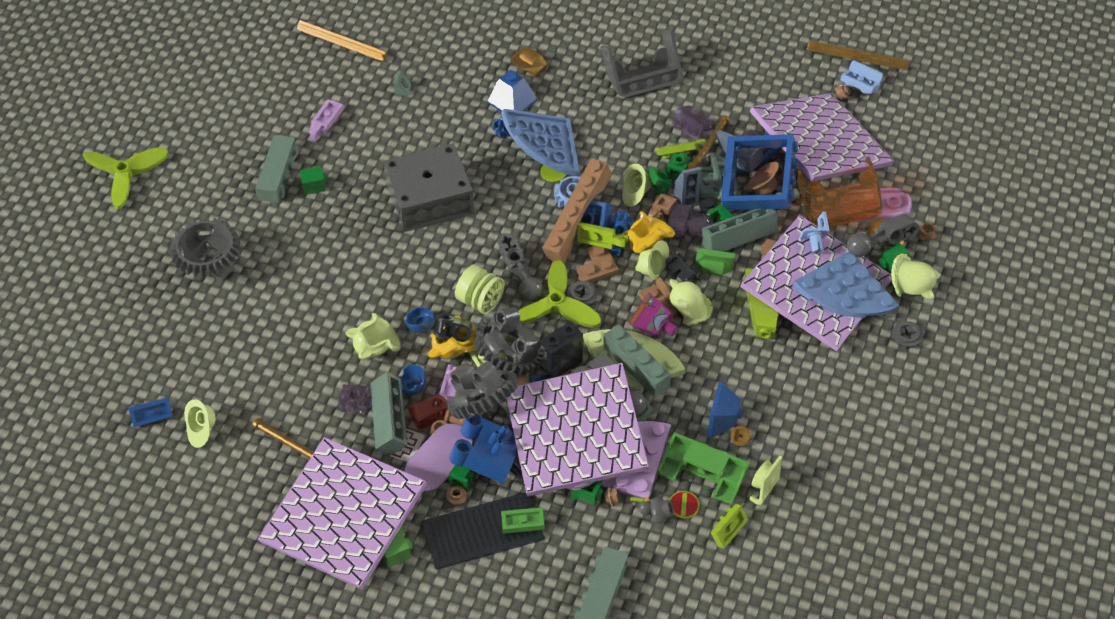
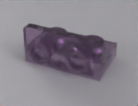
[672,105,716,141]

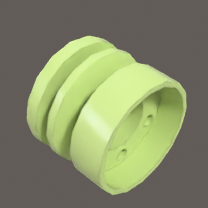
[455,264,505,314]

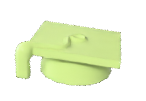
[750,456,782,505]

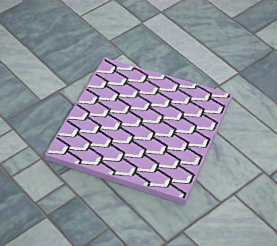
[750,93,894,182]
[740,215,892,351]
[507,363,649,497]
[258,437,427,590]

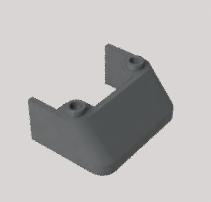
[600,29,683,97]

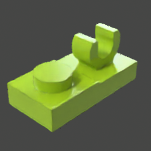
[711,504,748,549]

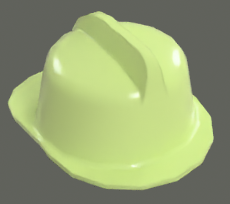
[622,164,651,207]
[635,240,669,280]
[184,400,216,448]

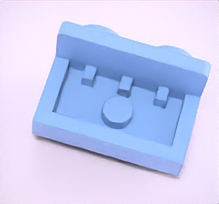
[840,60,884,94]

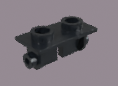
[665,250,701,283]

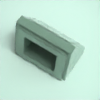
[394,70,411,96]

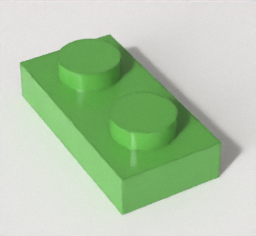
[501,507,545,534]

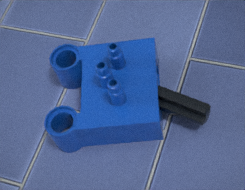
[449,414,525,485]

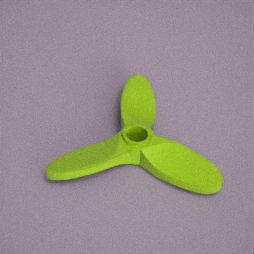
[83,147,168,210]
[518,260,601,328]

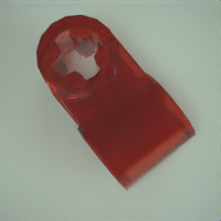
[408,395,448,429]

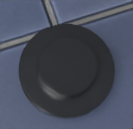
[699,198,718,215]

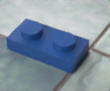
[128,396,173,427]

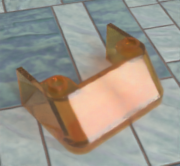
[798,157,883,227]

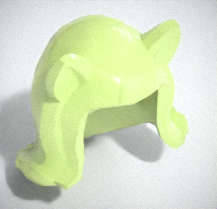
[891,253,941,300]
[670,279,713,326]
[345,313,401,360]

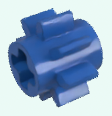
[492,116,511,139]
[611,211,633,234]

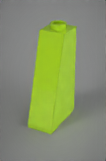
[744,268,778,339]

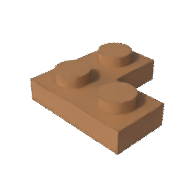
[577,246,619,283]

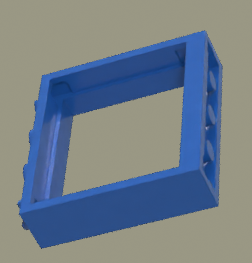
[721,134,799,210]

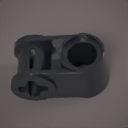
[434,314,473,342]

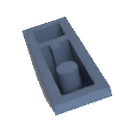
[716,130,764,172]
[674,167,702,209]

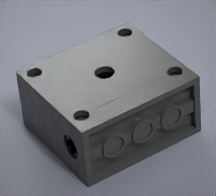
[384,143,474,232]

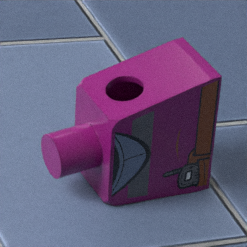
[628,292,678,338]

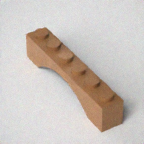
[542,158,612,264]

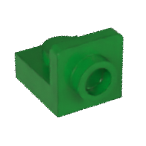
[647,166,672,196]
[706,204,734,226]

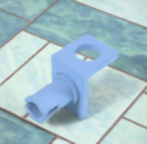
[800,211,829,254]

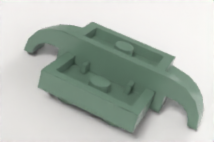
[699,155,738,212]

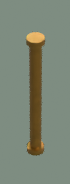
[688,115,730,169]
[252,418,314,459]

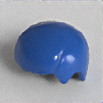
[404,307,434,334]
[398,364,427,396]

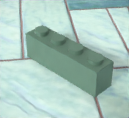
[255,135,299,203]
[702,209,778,252]
[604,324,671,398]
[370,372,407,456]
[574,546,628,619]

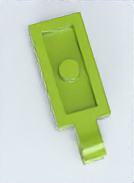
[656,139,705,158]
[577,222,629,249]

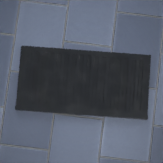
[421,492,545,570]

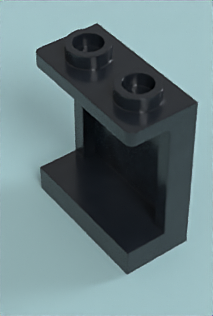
[540,322,583,379]

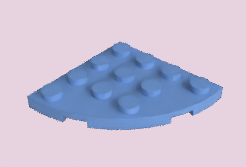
[501,108,580,176]
[792,252,900,318]

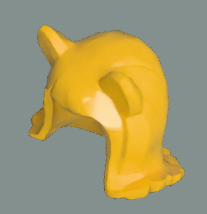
[622,211,675,254]
[428,316,477,359]

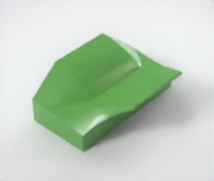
[696,248,735,275]

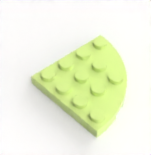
[583,329,685,390]

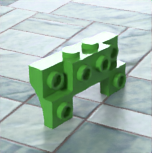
[657,432,749,505]

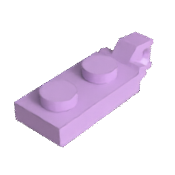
[309,99,344,141]

